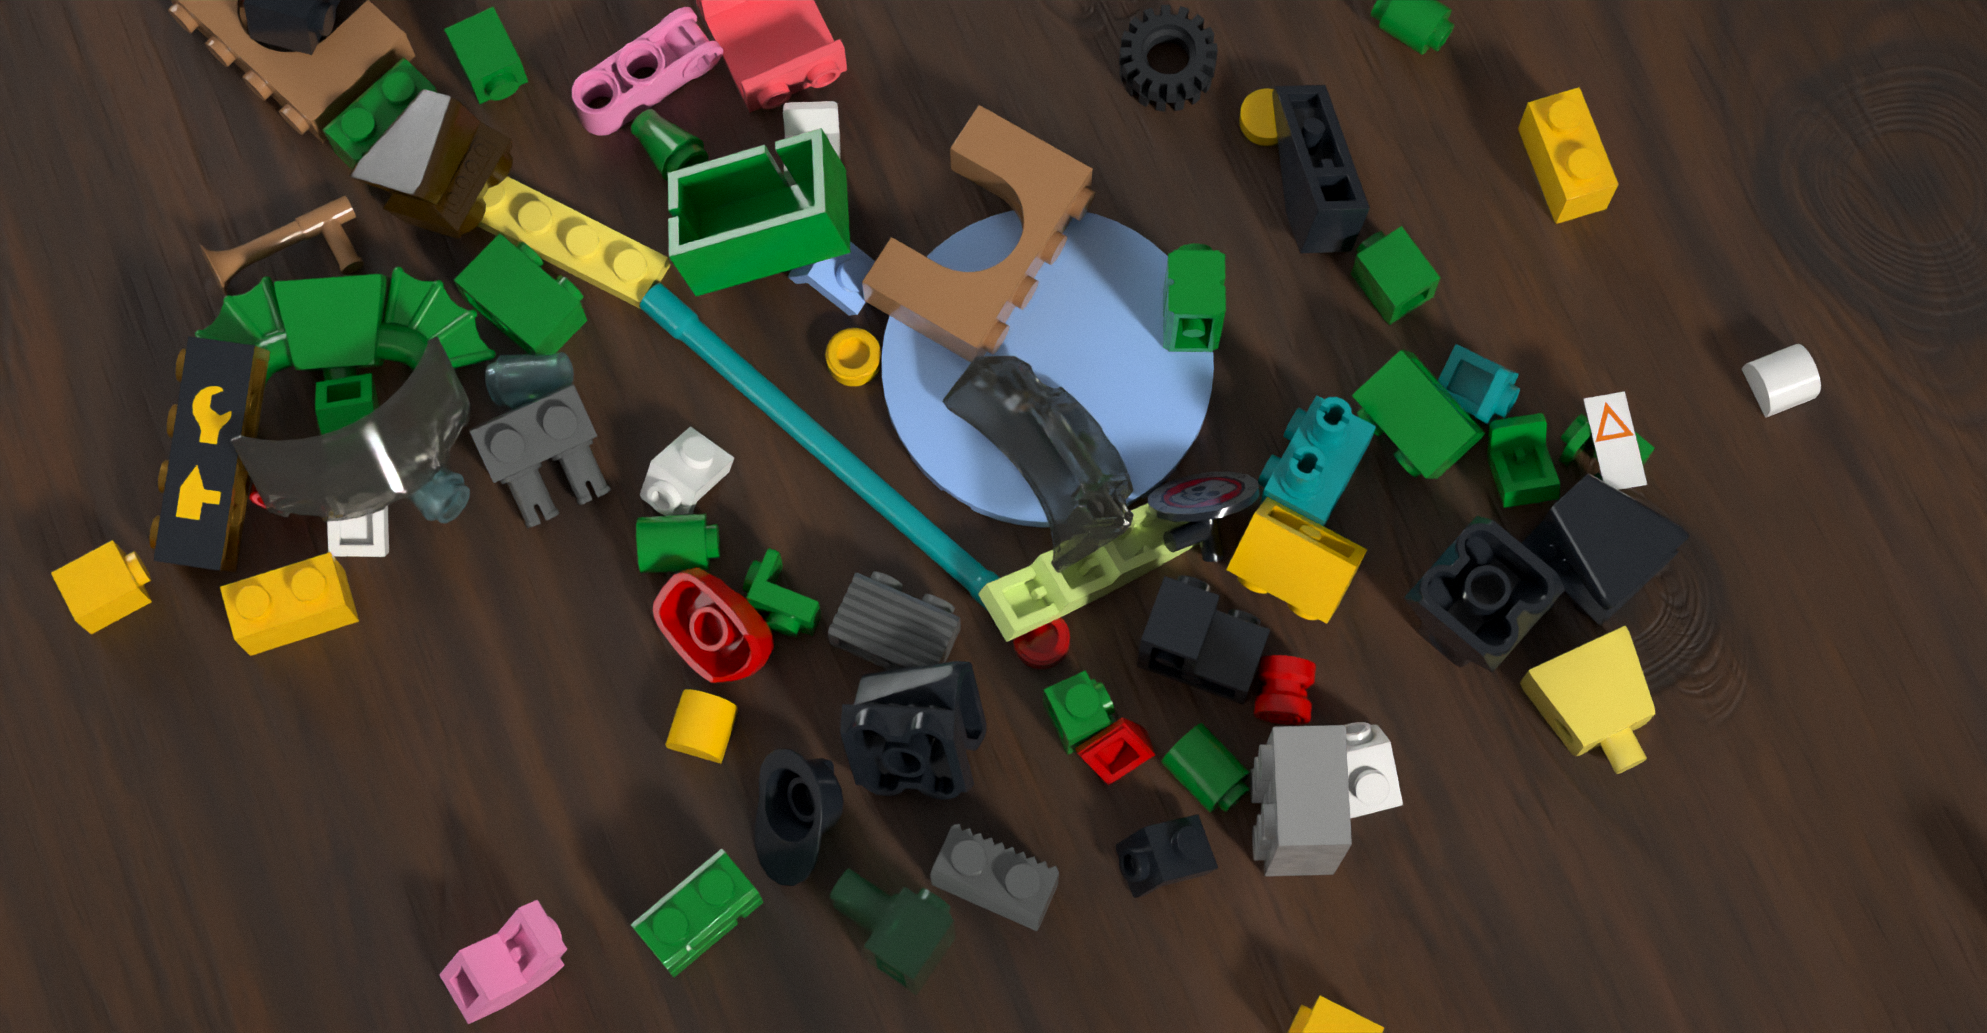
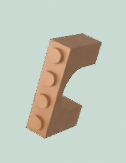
[168,0,415,143]
[862,105,1096,366]

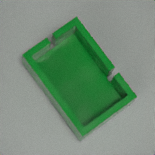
[668,128,851,297]

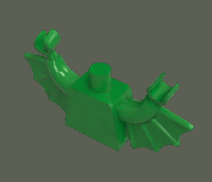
[195,266,496,421]

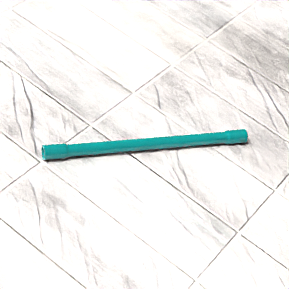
[639,283,1000,611]

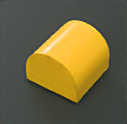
[665,689,738,764]

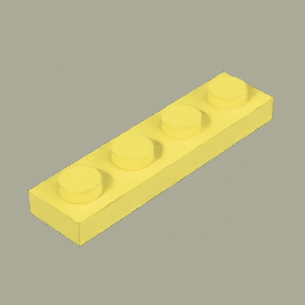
[477,176,670,309]

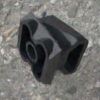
[1522,472,1690,626]
[1404,516,1565,673]
[840,661,987,800]

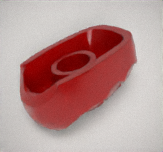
[653,567,774,683]

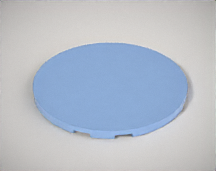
[882,210,1214,527]

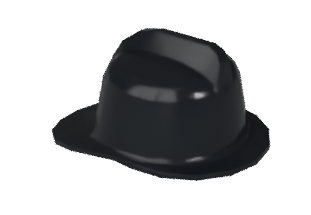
[755,748,844,886]

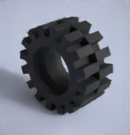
[1119,5,1218,112]

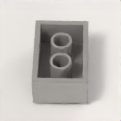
[1250,725,1352,876]

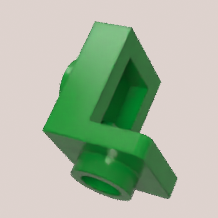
[1487,413,1560,508]
[743,548,822,637]

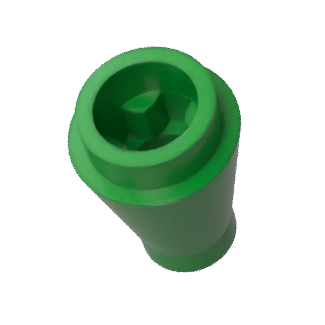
[631,109,709,181]

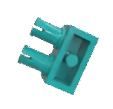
[1258,395,1376,526]

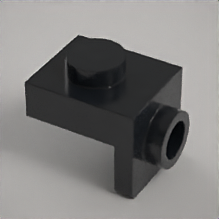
[1116,814,1218,898]

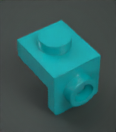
[1438,344,1520,423]

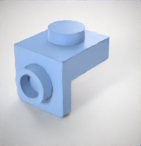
[788,242,875,315]

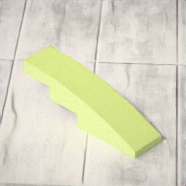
[978,503,1200,642]

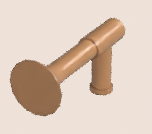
[200,195,364,296]

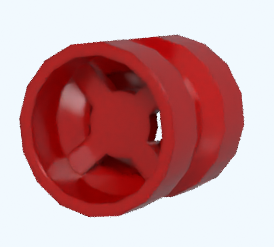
[1253,655,1316,725]

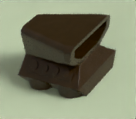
[349,89,513,239]

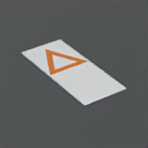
[1583,391,1647,490]

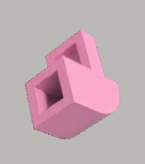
[439,899,567,1024]

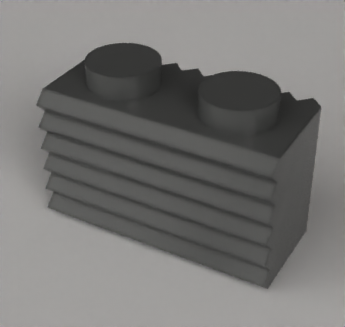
[828,571,961,670]
[930,824,1059,931]

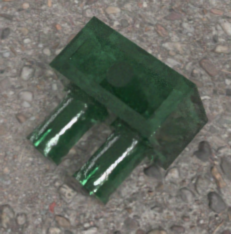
[830,868,956,995]

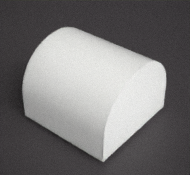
[1742,344,1821,418]

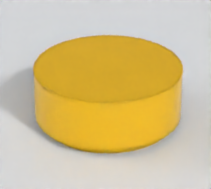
[1239,88,1278,146]
[826,328,882,386]

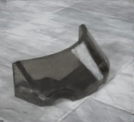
[231,336,472,522]
[942,356,1134,573]

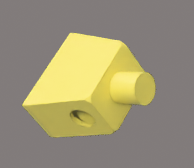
[1520,625,1655,774]

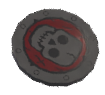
[1148,472,1260,562]

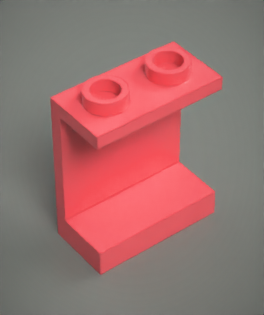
[696,0,847,113]

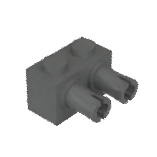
[470,383,611,528]

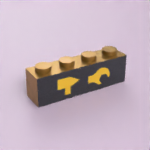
[149,336,270,572]

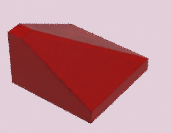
[1076,717,1155,785]

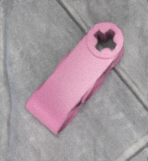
[572,7,723,136]

